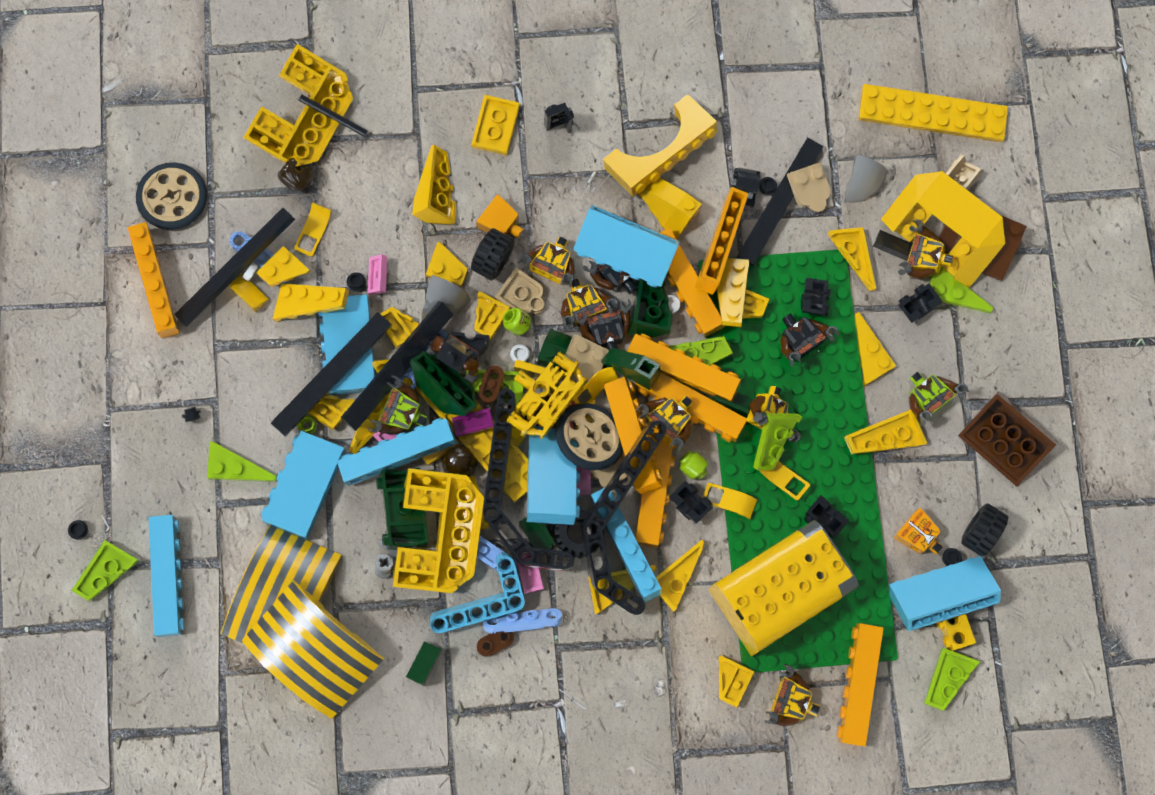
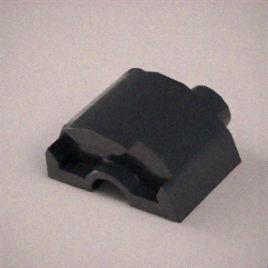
[731,167,760,207]
[801,278,831,316]
[898,284,942,323]
[451,331,490,356]
[669,481,713,524]
[803,495,849,538]

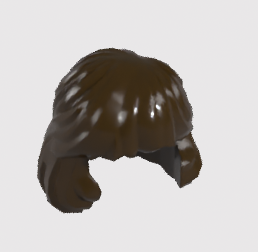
[277,158,315,191]
[441,445,477,477]

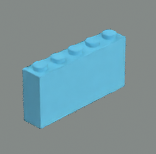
[573,205,680,287]
[319,294,375,396]
[527,427,580,525]
[261,431,346,540]
[889,556,1001,632]

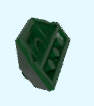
[410,351,478,416]

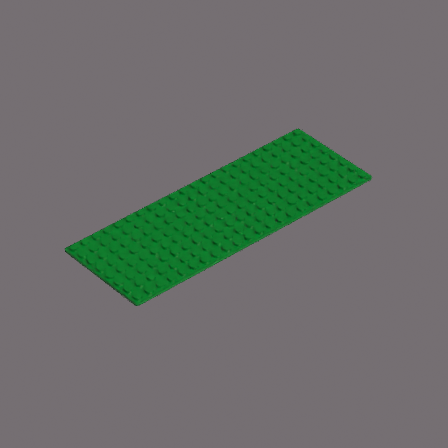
[698,249,898,673]

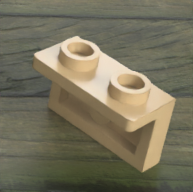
[946,154,982,190]

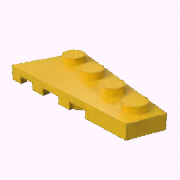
[716,258,749,327]
[272,283,349,322]
[844,409,928,455]

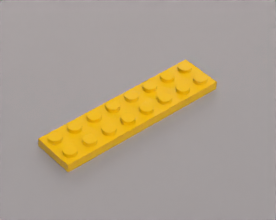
[858,84,1008,143]
[415,387,528,503]

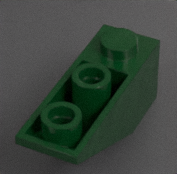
[601,348,661,390]

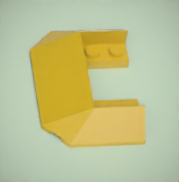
[243,44,353,167]
[881,171,1006,288]
[393,468,484,593]

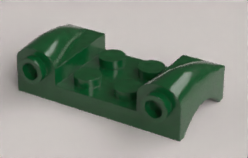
[376,468,428,550]

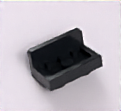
[544,102,574,133]

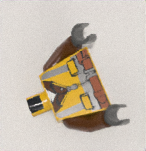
[898,219,954,280]
[518,237,575,287]
[560,279,619,329]
[746,386,801,443]
[635,396,694,452]
[764,664,820,727]

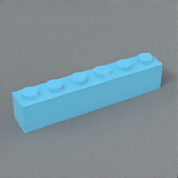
[337,418,457,486]
[591,488,661,602]
[149,515,185,637]

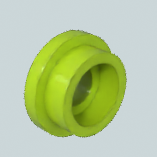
[297,416,317,434]

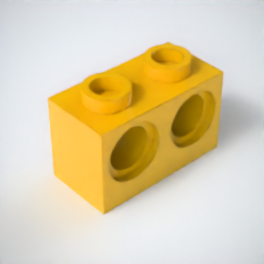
[936,614,976,651]

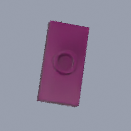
[452,408,494,437]

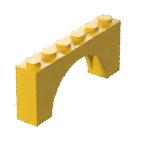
[603,94,718,197]

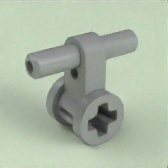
[375,539,397,579]

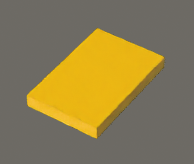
[471,95,520,156]

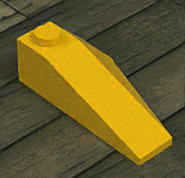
[412,144,456,225]
[639,177,702,239]

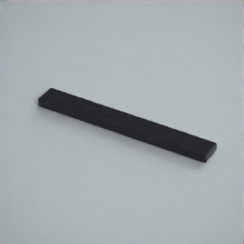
[736,137,823,267]
[174,208,295,327]
[340,301,454,431]
[271,312,392,437]

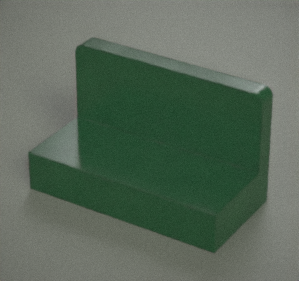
[712,392,754,418]
[519,517,555,549]
[406,641,442,686]

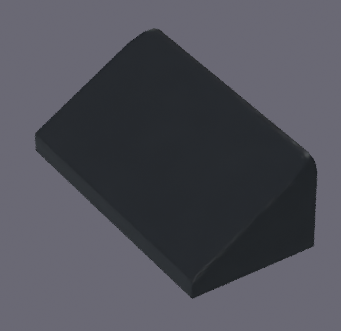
[873,230,913,261]

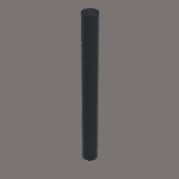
[298,94,368,137]

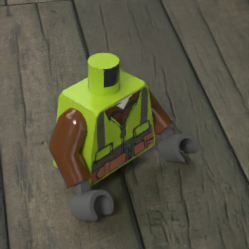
[909,372,969,425]
[368,375,428,435]

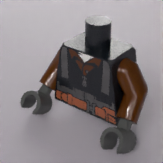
[583,261,638,295]
[573,299,632,351]
[780,313,840,366]
[425,333,480,385]

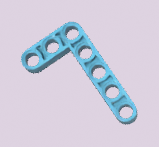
[429,552,525,633]

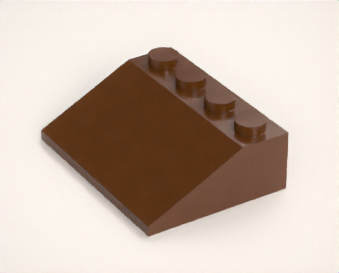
[939,215,1027,281]
[958,391,1057,487]

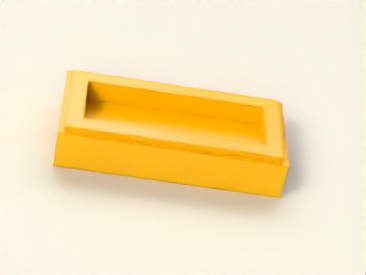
[514,360,545,378]

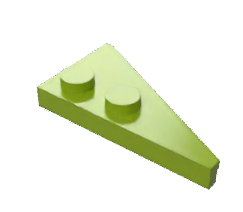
[929,267,993,314]
[207,441,277,482]

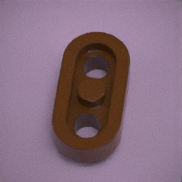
[479,365,504,404]
[477,631,514,657]

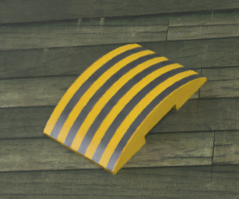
[221,525,342,644]
[242,580,385,719]

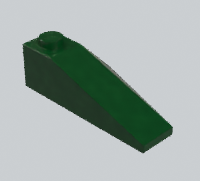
[628,278,672,338]
[537,329,608,372]

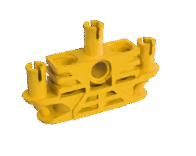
[507,352,587,439]

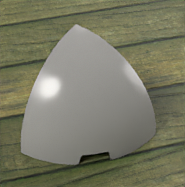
[844,155,886,203]
[422,275,469,320]

